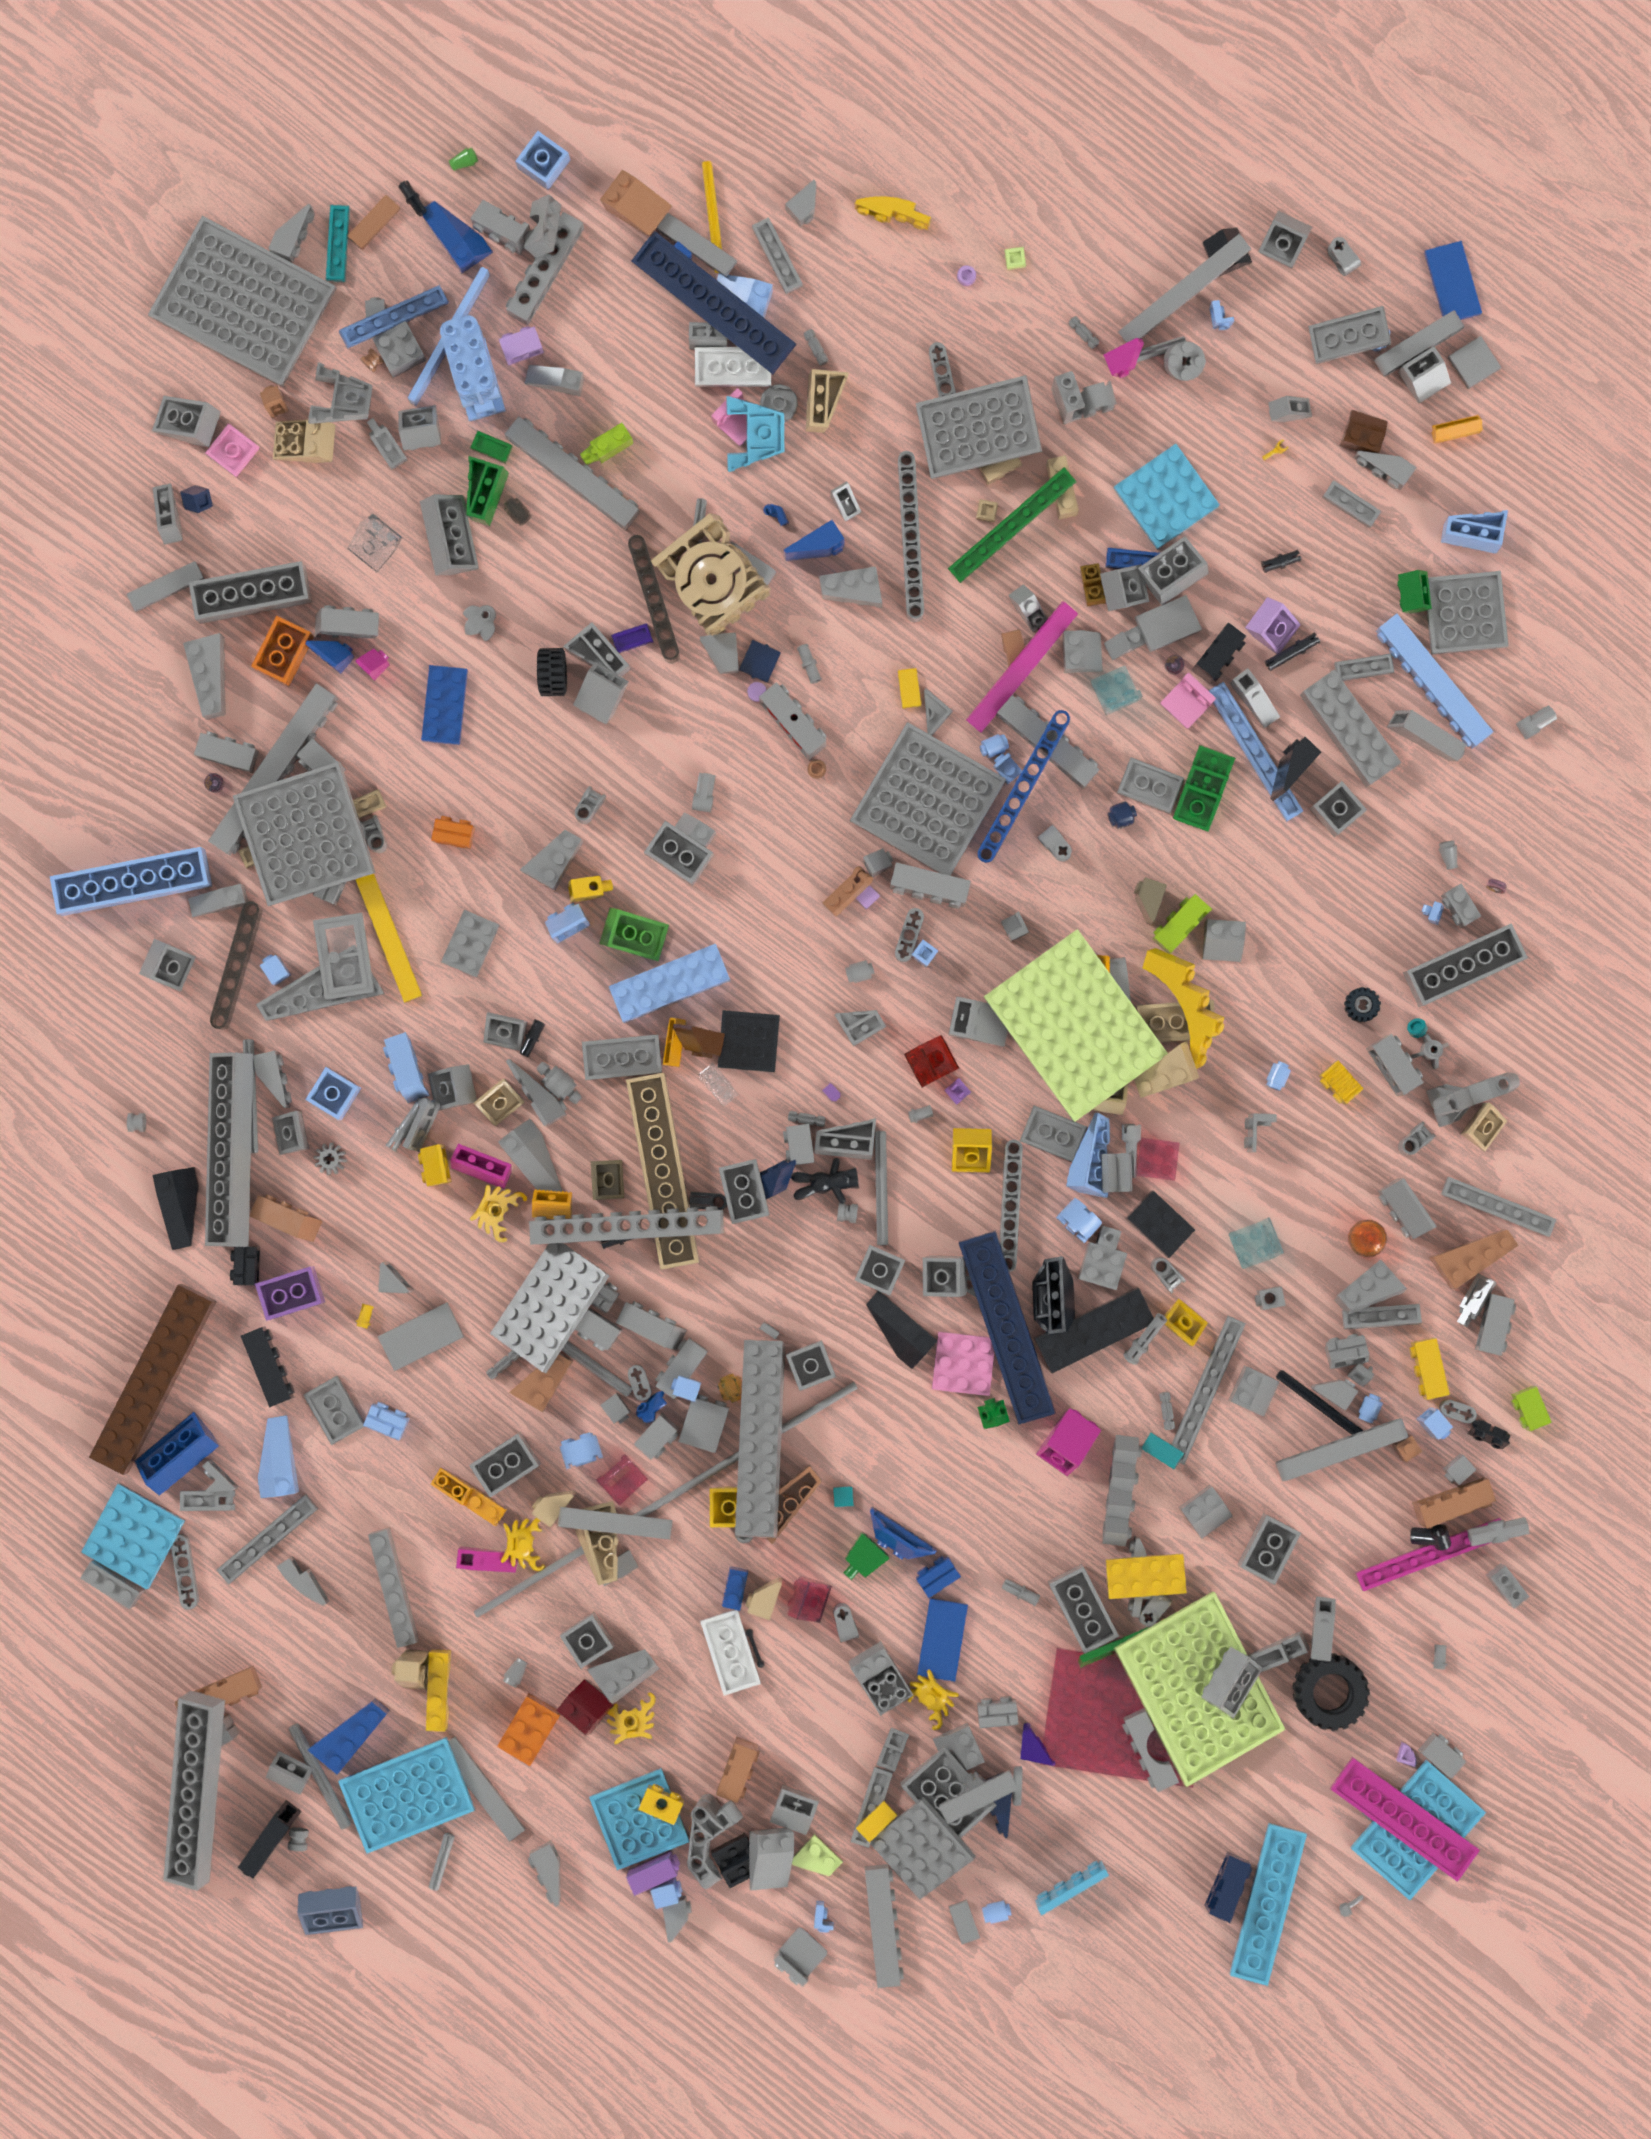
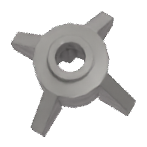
[1410,1033,1449,1069]

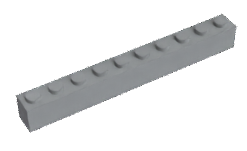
[208,683,338,856]

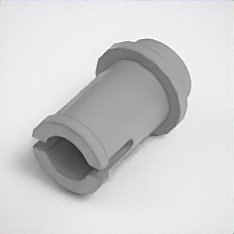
[908,1105,934,1123]
[1432,1644,1447,1669]

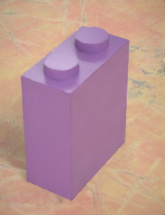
[626,1850,680,1896]

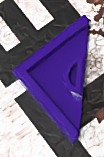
[1020,1723,1055,1766]

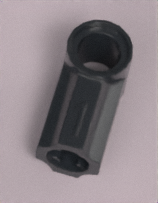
[689,1192,727,1210]
[1410,1524,1451,1550]

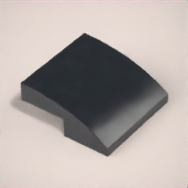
[711,1833,750,1888]

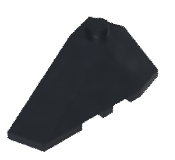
[152,1167,199,1250]
[866,1291,937,1369]

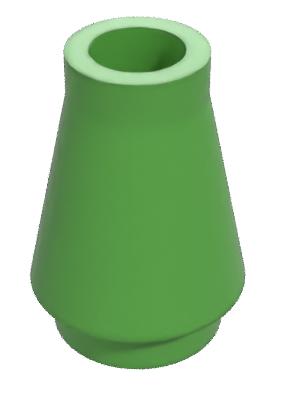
[449,147,478,171]

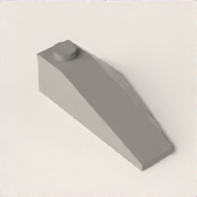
[506,1059,567,1127]
[498,1119,563,1192]

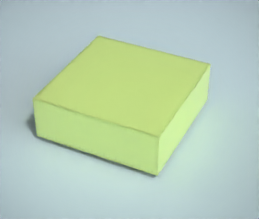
[1004,247,1026,270]

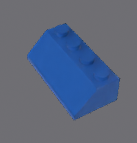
[134,1412,219,1496]

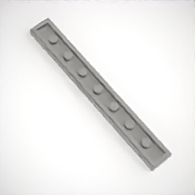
[1118,234,1251,343]
[1171,1315,1246,1464]

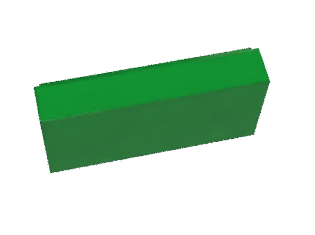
[470,430,513,464]

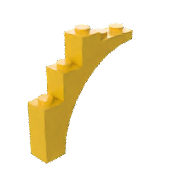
[1142,948,1225,1069]

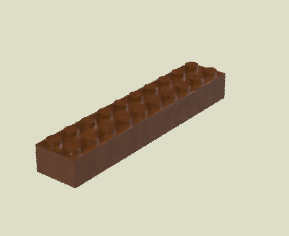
[89,1284,216,1475]

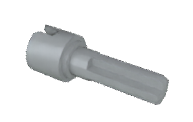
[1122,1124,1141,1178]

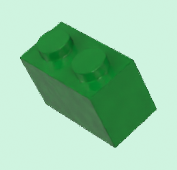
[1397,570,1432,614]

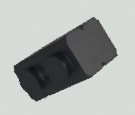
[230,1246,260,1286]

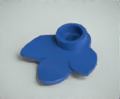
[636,1391,667,1423]

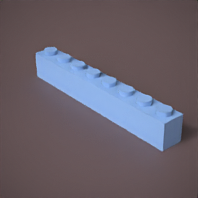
[1376,614,1493,749]

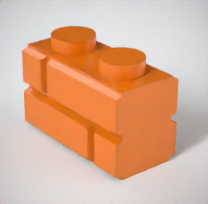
[431,816,475,850]

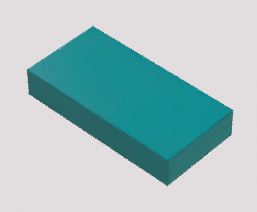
[1142,1433,1184,1470]

